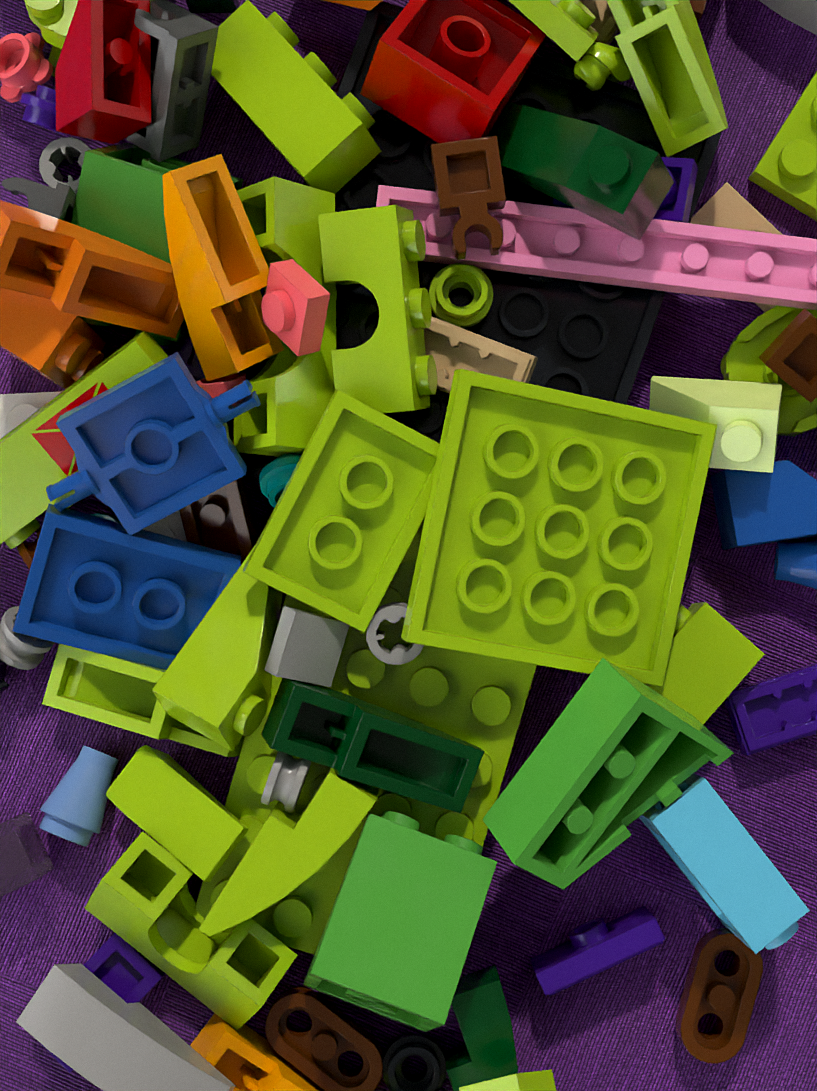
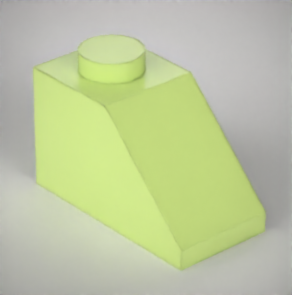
[649,376,782,473]

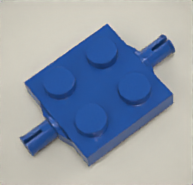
[46,352,261,536]

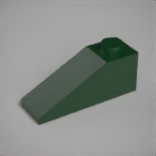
[488,101,674,241]

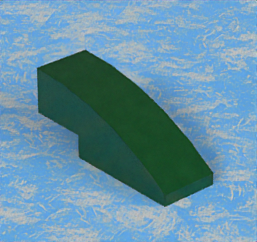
[261,678,485,814]
[445,965,518,1091]

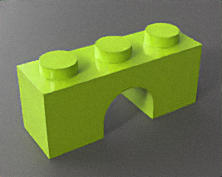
[318,205,437,413]
[84,831,298,1030]

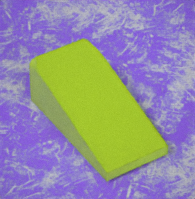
[106,745,249,883]

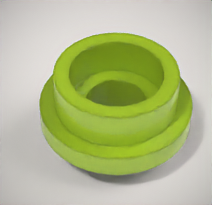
[429,263,493,328]

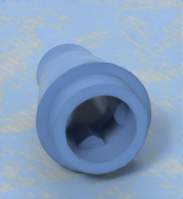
[39,745,119,847]

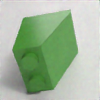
[71,143,243,345]
[303,811,497,1032]

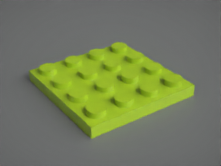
[401,369,717,687]

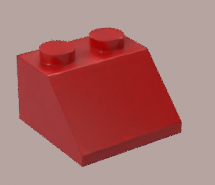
[360,0,547,143]

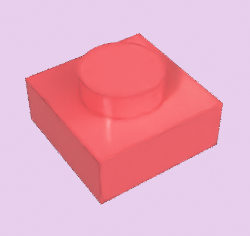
[261,259,330,356]

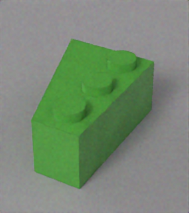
[482,658,734,890]

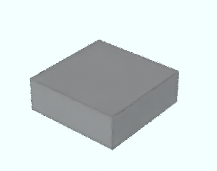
[265,606,350,687]

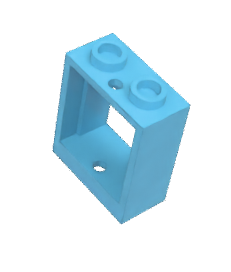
[639,773,810,954]

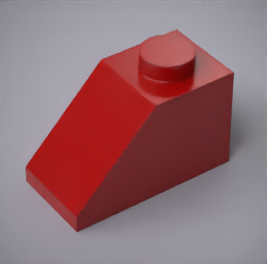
[55,0,151,144]

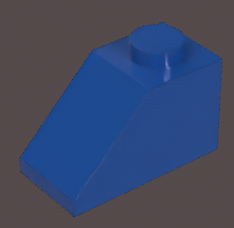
[710,460,817,550]

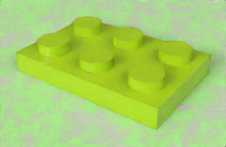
[243,390,440,633]

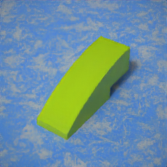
[607,0,729,157]
[42,643,245,757]
[198,767,379,937]

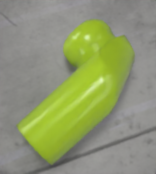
[574,42,632,91]

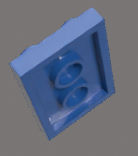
[12,504,241,670]

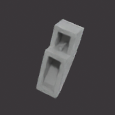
[16,963,236,1091]

